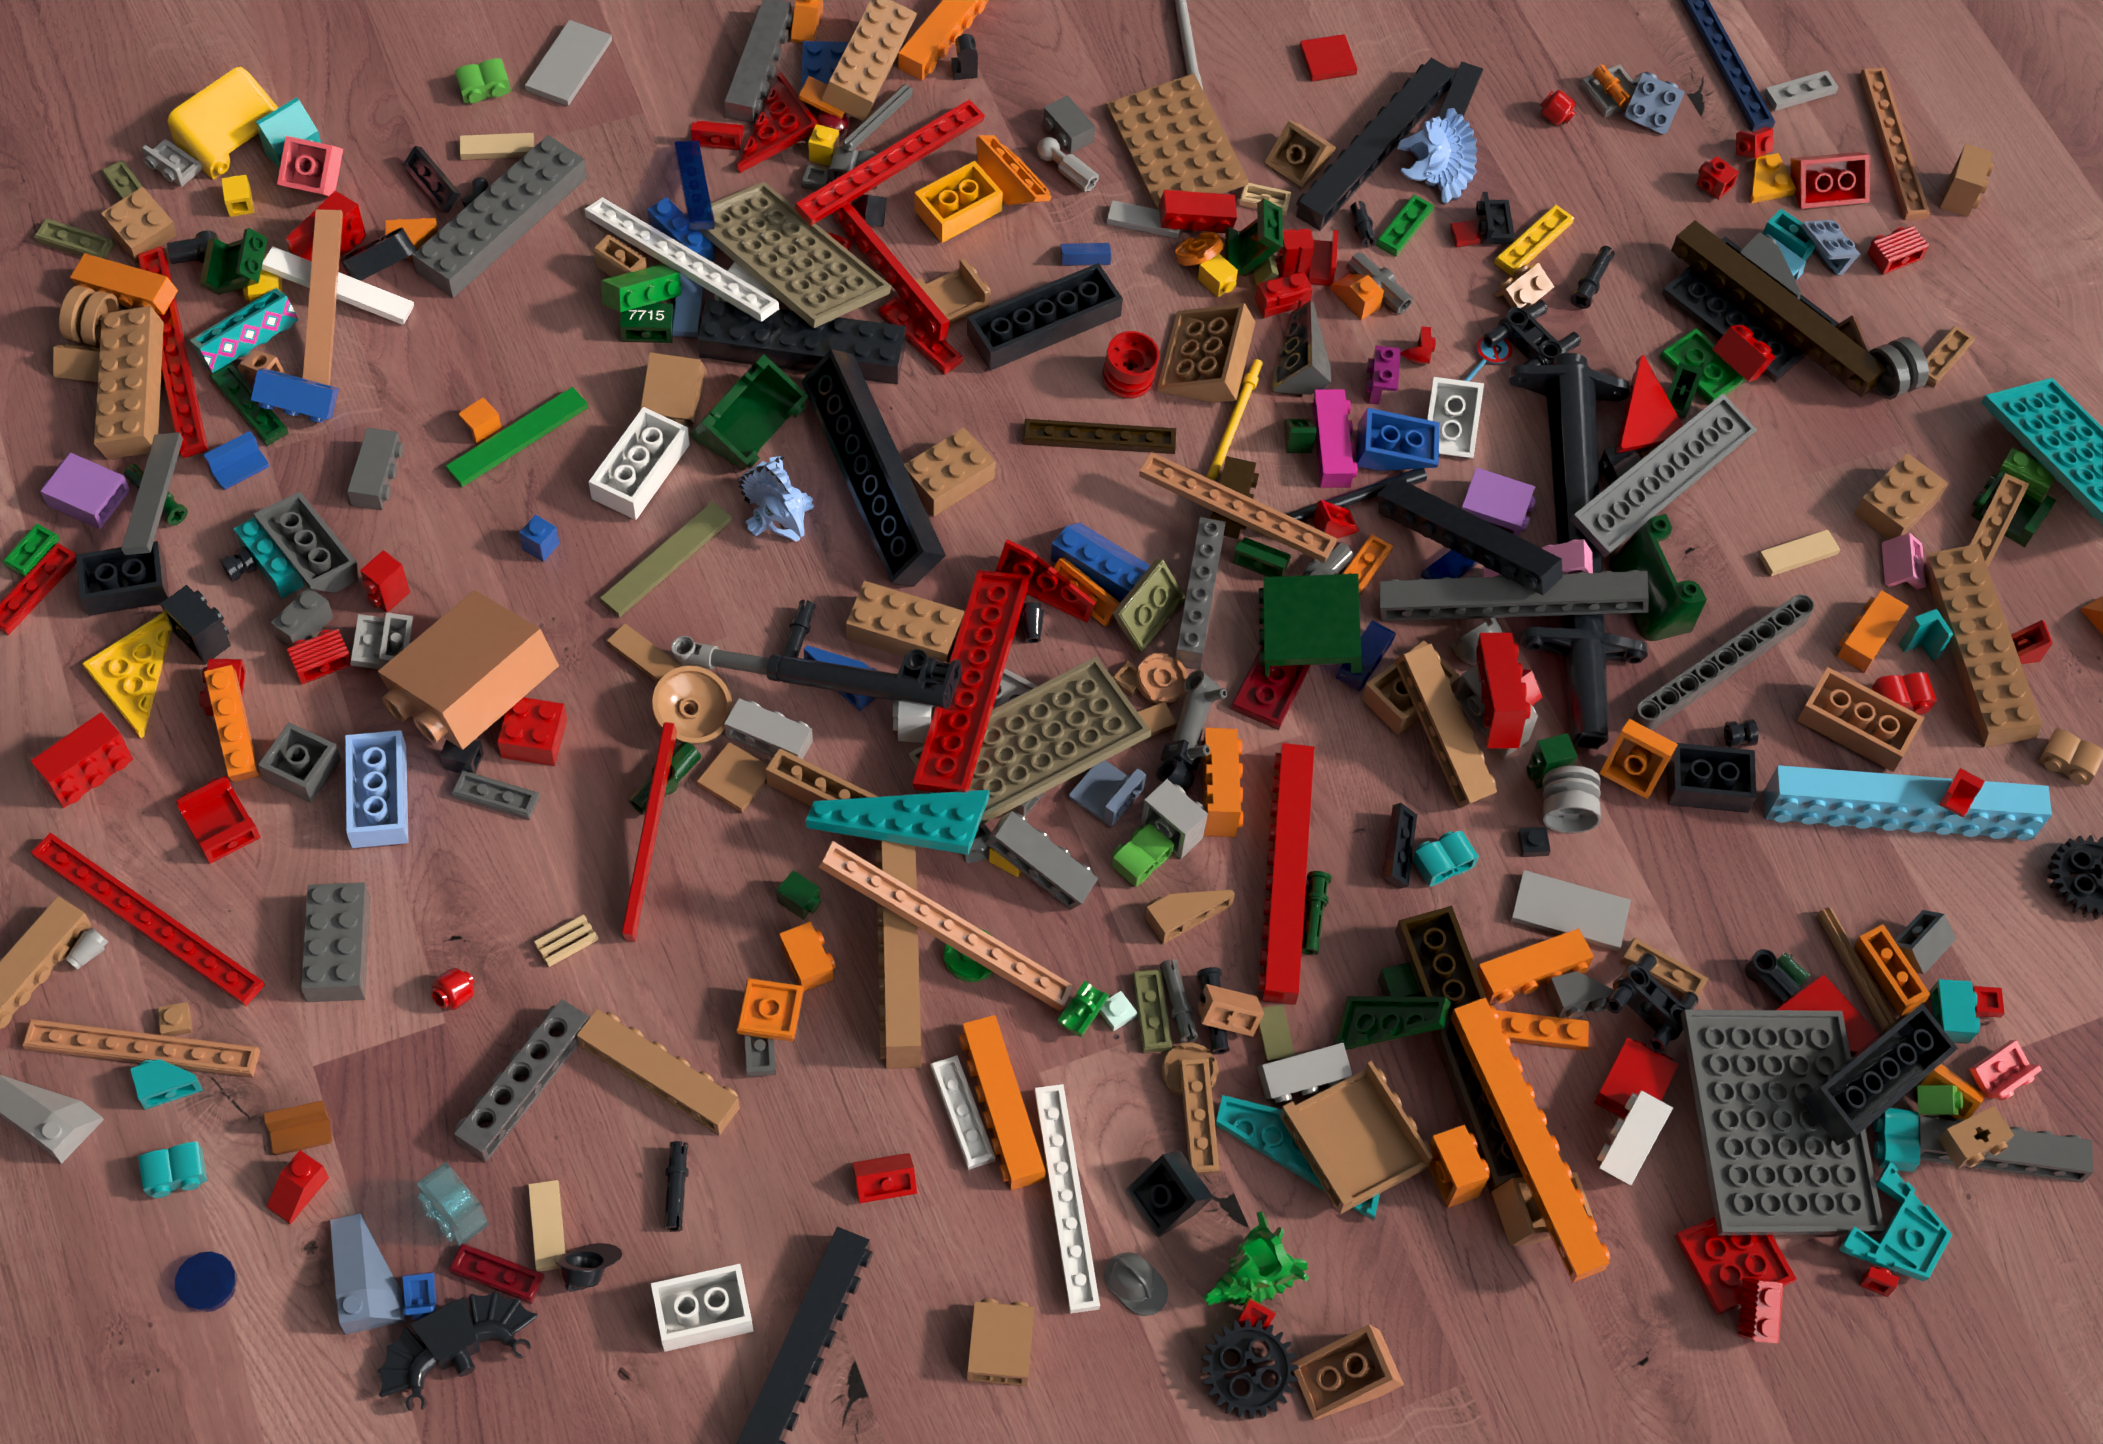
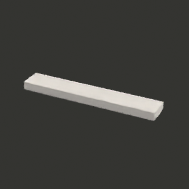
[262,246,414,325]

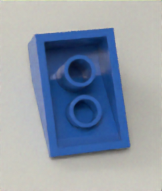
[1356,408,1440,471]

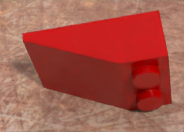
[285,191,366,262]

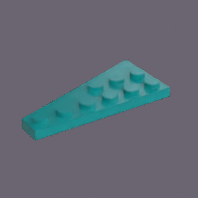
[806,790,990,855]
[1215,1095,1380,1221]

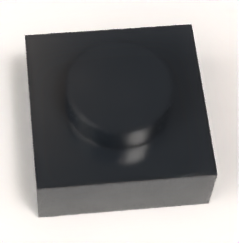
[1518,827,1551,857]

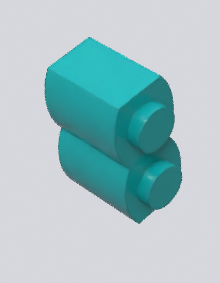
[1412,831,1479,887]
[1873,1108,1920,1172]
[138,1142,208,1198]

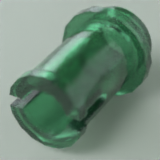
[1777,952,1810,986]

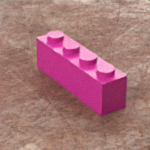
[1312,389,1358,488]

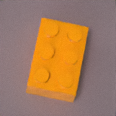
[914,161,1003,243]

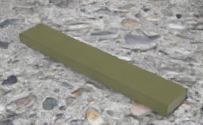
[600,501,732,618]

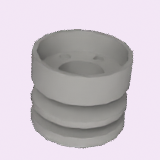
[1542,766,1601,833]

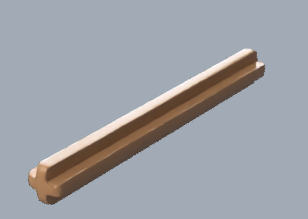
[1817,907,1895,1030]

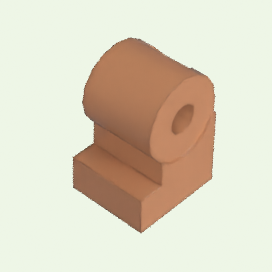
[238,350,285,380]

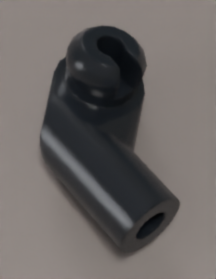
[461,177,489,208]

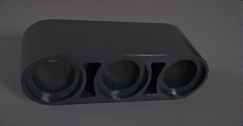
[340,227,416,281]

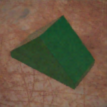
[1667,362,1704,418]
[1284,419,1316,453]

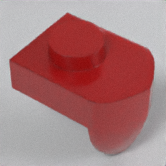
[1400,326,1436,364]

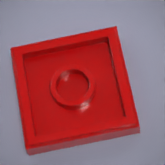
[1299,34,1358,81]

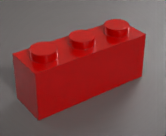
[1159,190,1237,233]

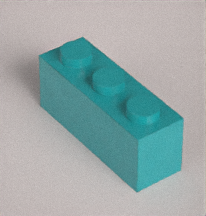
[234,517,305,599]

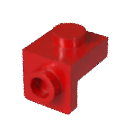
[1736,127,1774,159]

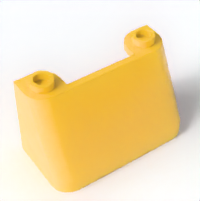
[168,67,278,180]

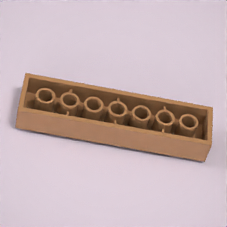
[1924,544,2042,748]
[876,841,921,1069]

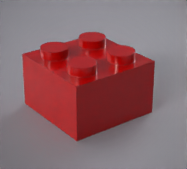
[498,697,567,766]

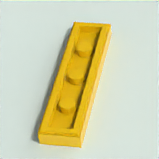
[1494,204,1574,277]

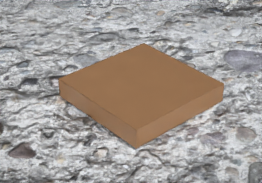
[697,742,768,813]

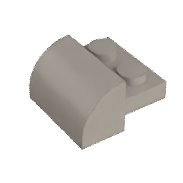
[351,613,413,675]

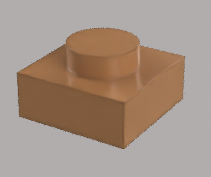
[158,1002,192,1036]

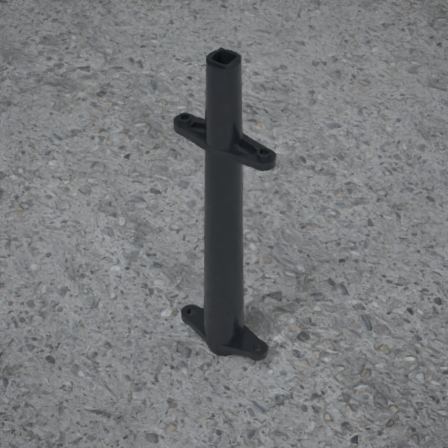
[1509,353,1648,750]

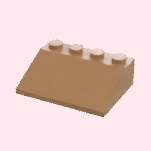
[1157,303,1256,403]

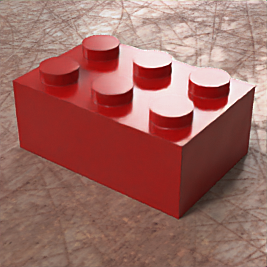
[31,712,133,808]

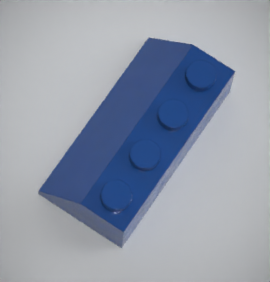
[1051,522,1150,603]

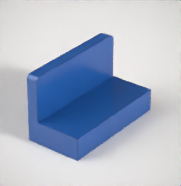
[204,431,269,490]

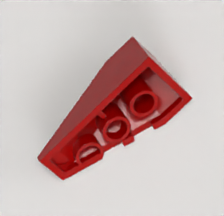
[996,539,1096,623]

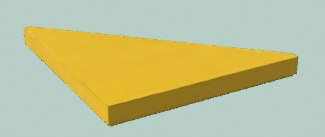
[82,612,171,739]

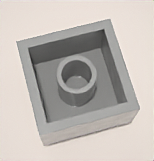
[1141,779,1208,859]

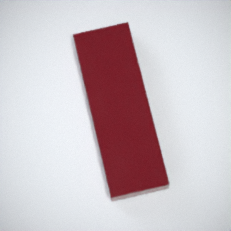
[449,1243,544,1304]

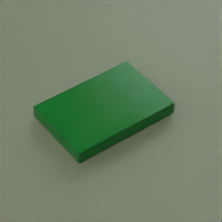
[1659,328,1746,404]

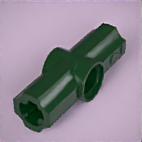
[628,742,701,815]

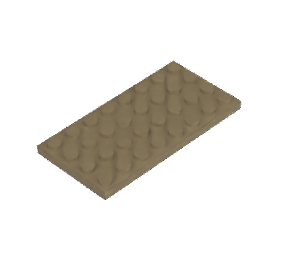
[687,182,891,328]
[908,656,1151,826]

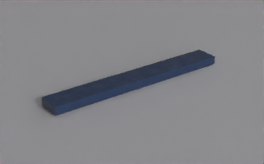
[1681,0,1775,132]

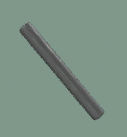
[841,84,913,153]

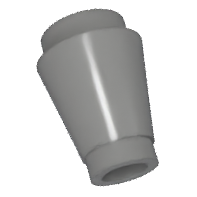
[65,927,109,969]

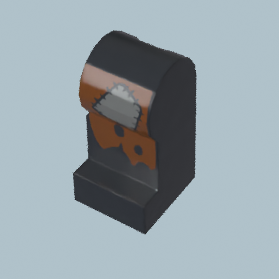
[951,34,978,80]

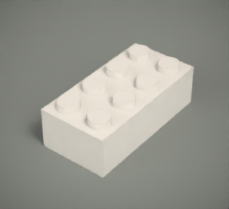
[589,407,690,520]

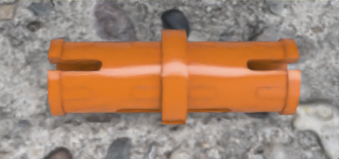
[1592,65,1631,108]

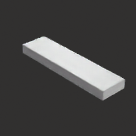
[930,1055,996,1170]

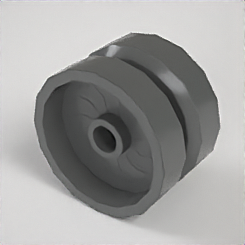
[1868,336,1929,400]

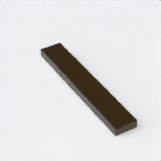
[1023,419,1176,454]

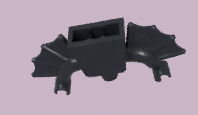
[378,1291,538,1411]

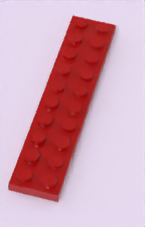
[912,570,1030,793]

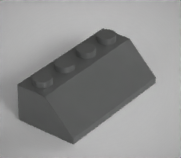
[253,492,358,593]

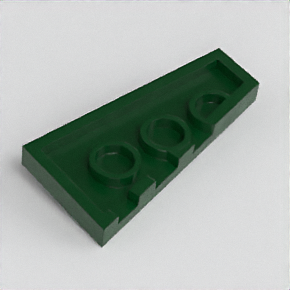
[1334,996,1451,1050]

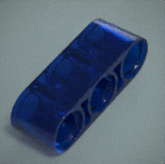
[1336,620,1396,691]

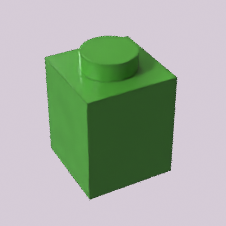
[1917,1085,1963,1115]

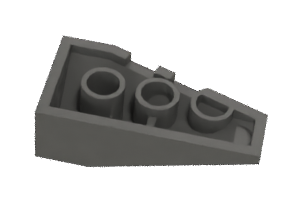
[1273,300,1331,395]

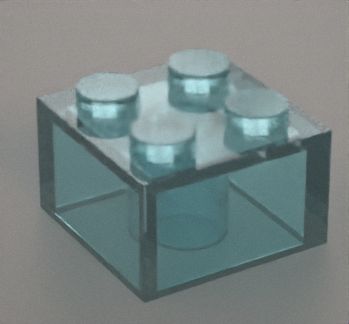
[417,1162,489,1247]

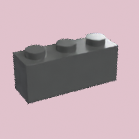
[347,428,404,510]

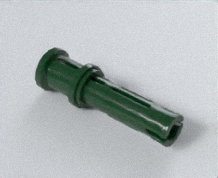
[124,464,188,526]
[1302,871,1332,955]

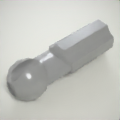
[1037,137,1099,192]

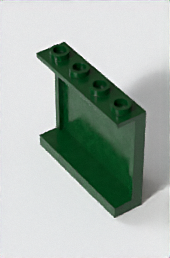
[1259,574,1362,676]

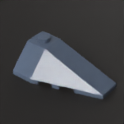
[330,1214,406,1335]

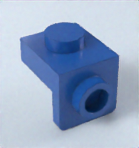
[402,1271,437,1319]

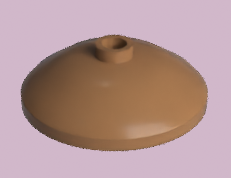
[651,666,733,745]

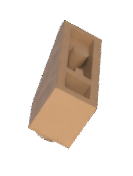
[1145,890,1235,944]

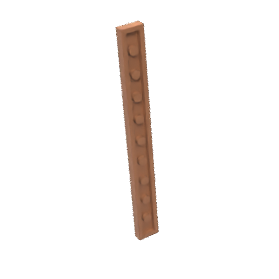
[818,841,1073,1011]

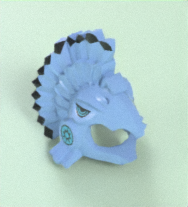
[738,456,814,542]

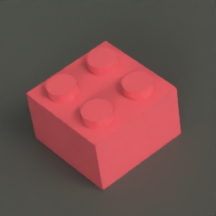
[277,136,343,196]

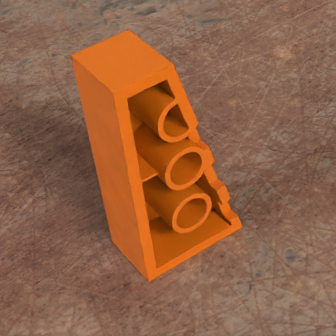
[1203,727,1243,837]

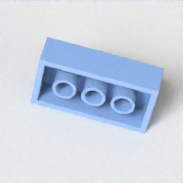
[345,730,408,848]

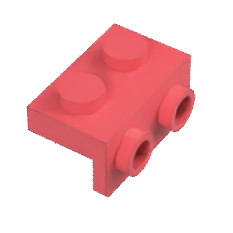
[1969,1040,2042,1100]

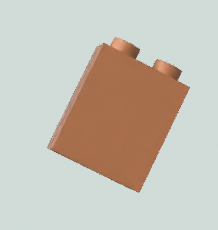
[378,590,559,750]

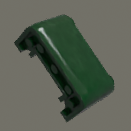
[689,354,809,469]
[1609,514,1707,641]

